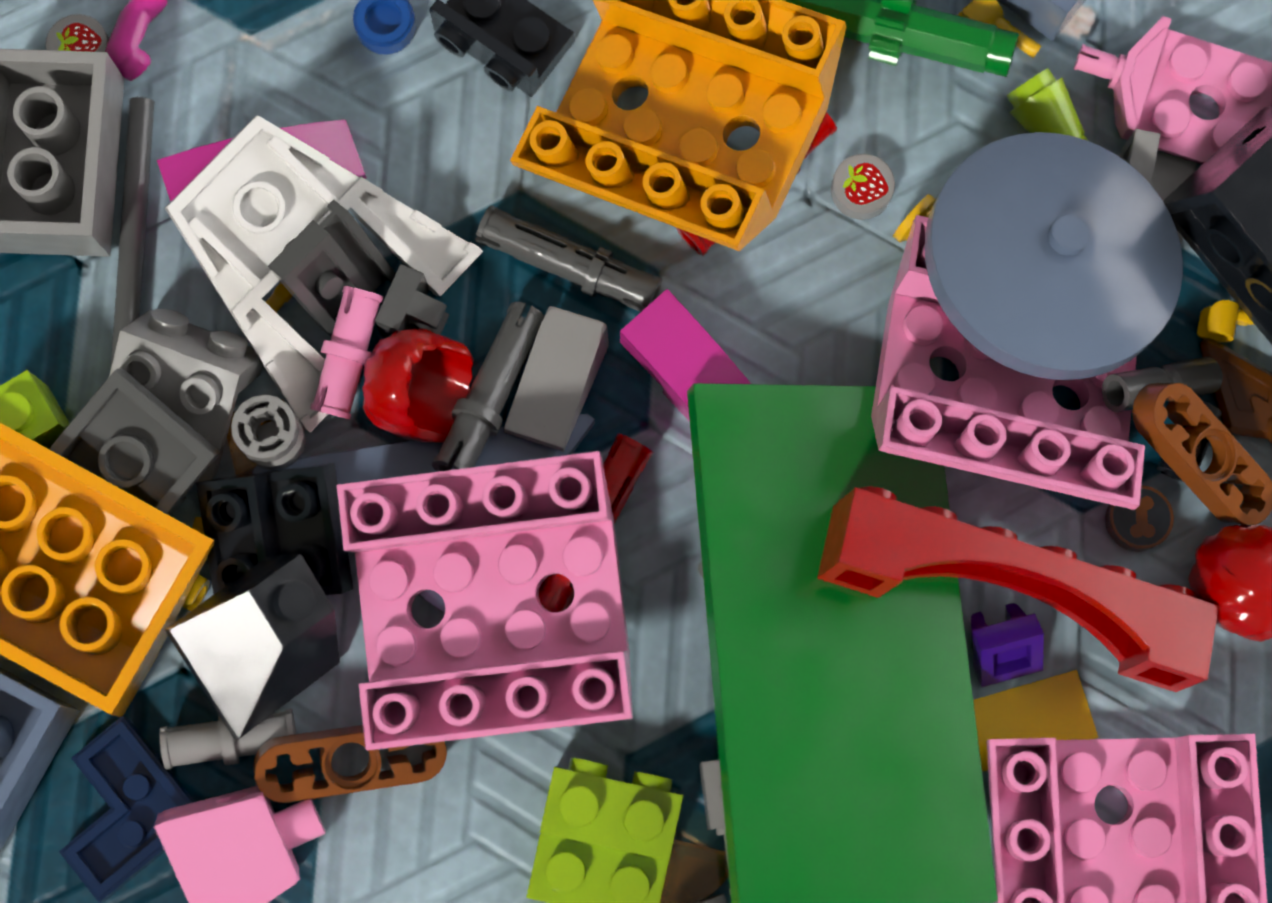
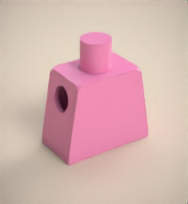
[154,786,326,903]

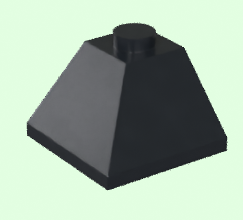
[164,554,340,739]

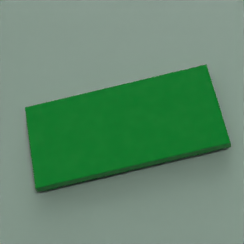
[687,383,998,903]

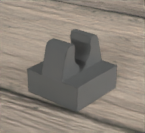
[375,264,449,338]

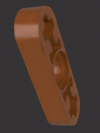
[1133,383,1272,525]
[253,725,447,803]

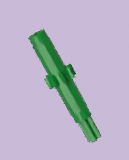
[784,0,1019,77]

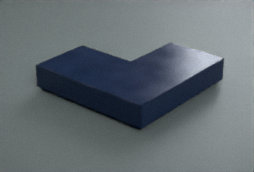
[59,716,195,903]

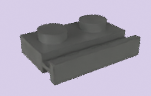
[267,199,396,337]

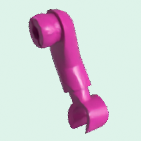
[105,0,168,81]

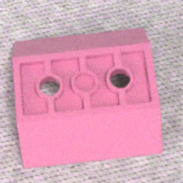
[871,215,1145,510]
[337,451,633,751]
[987,734,1267,903]

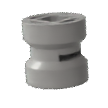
[231,394,306,470]

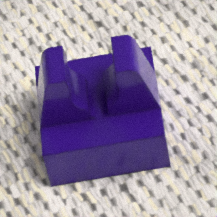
[971,603,1044,687]

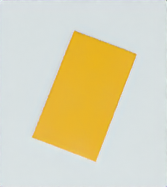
[973,670,1099,772]

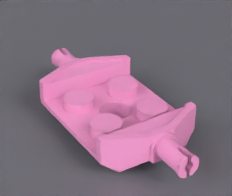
[1074,16,1272,164]

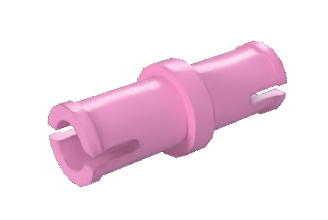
[310,286,384,420]

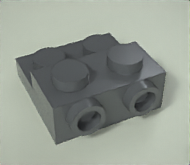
[49,368,221,516]

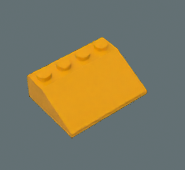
[0,423,215,717]

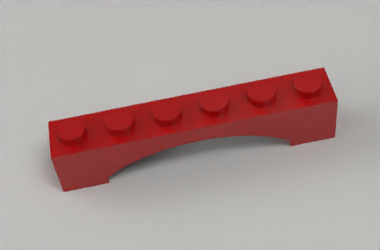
[817,486,1218,692]

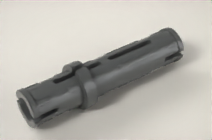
[475,205,663,312]
[431,302,544,472]

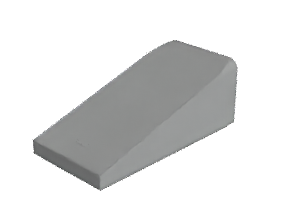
[504,306,609,452]

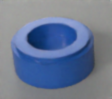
[353,0,416,55]

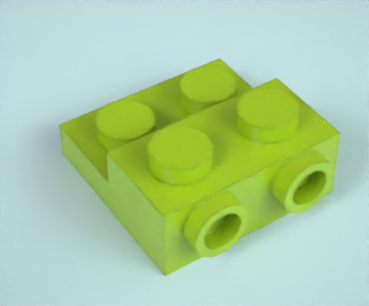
[526,757,683,903]

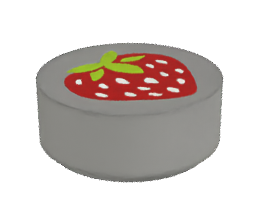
[46,14,109,52]
[831,154,895,220]

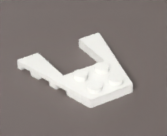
[165,115,483,433]

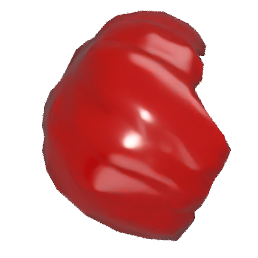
[362,328,474,443]
[1188,525,1272,642]

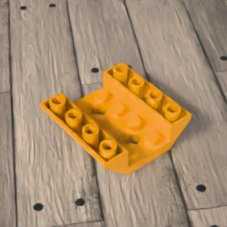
[510,0,846,251]

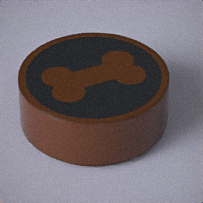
[1105,486,1174,552]

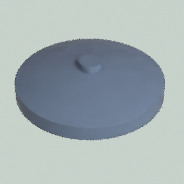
[924,132,1183,380]

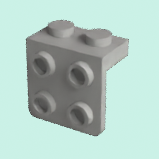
[109,309,263,482]

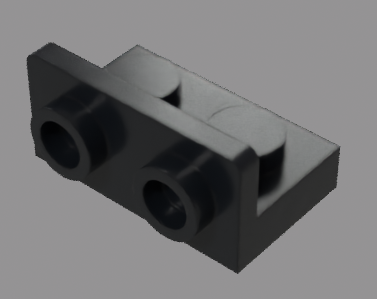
[429,0,575,97]

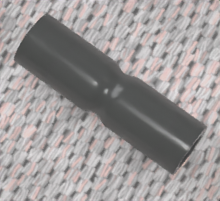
[1102,356,1223,413]

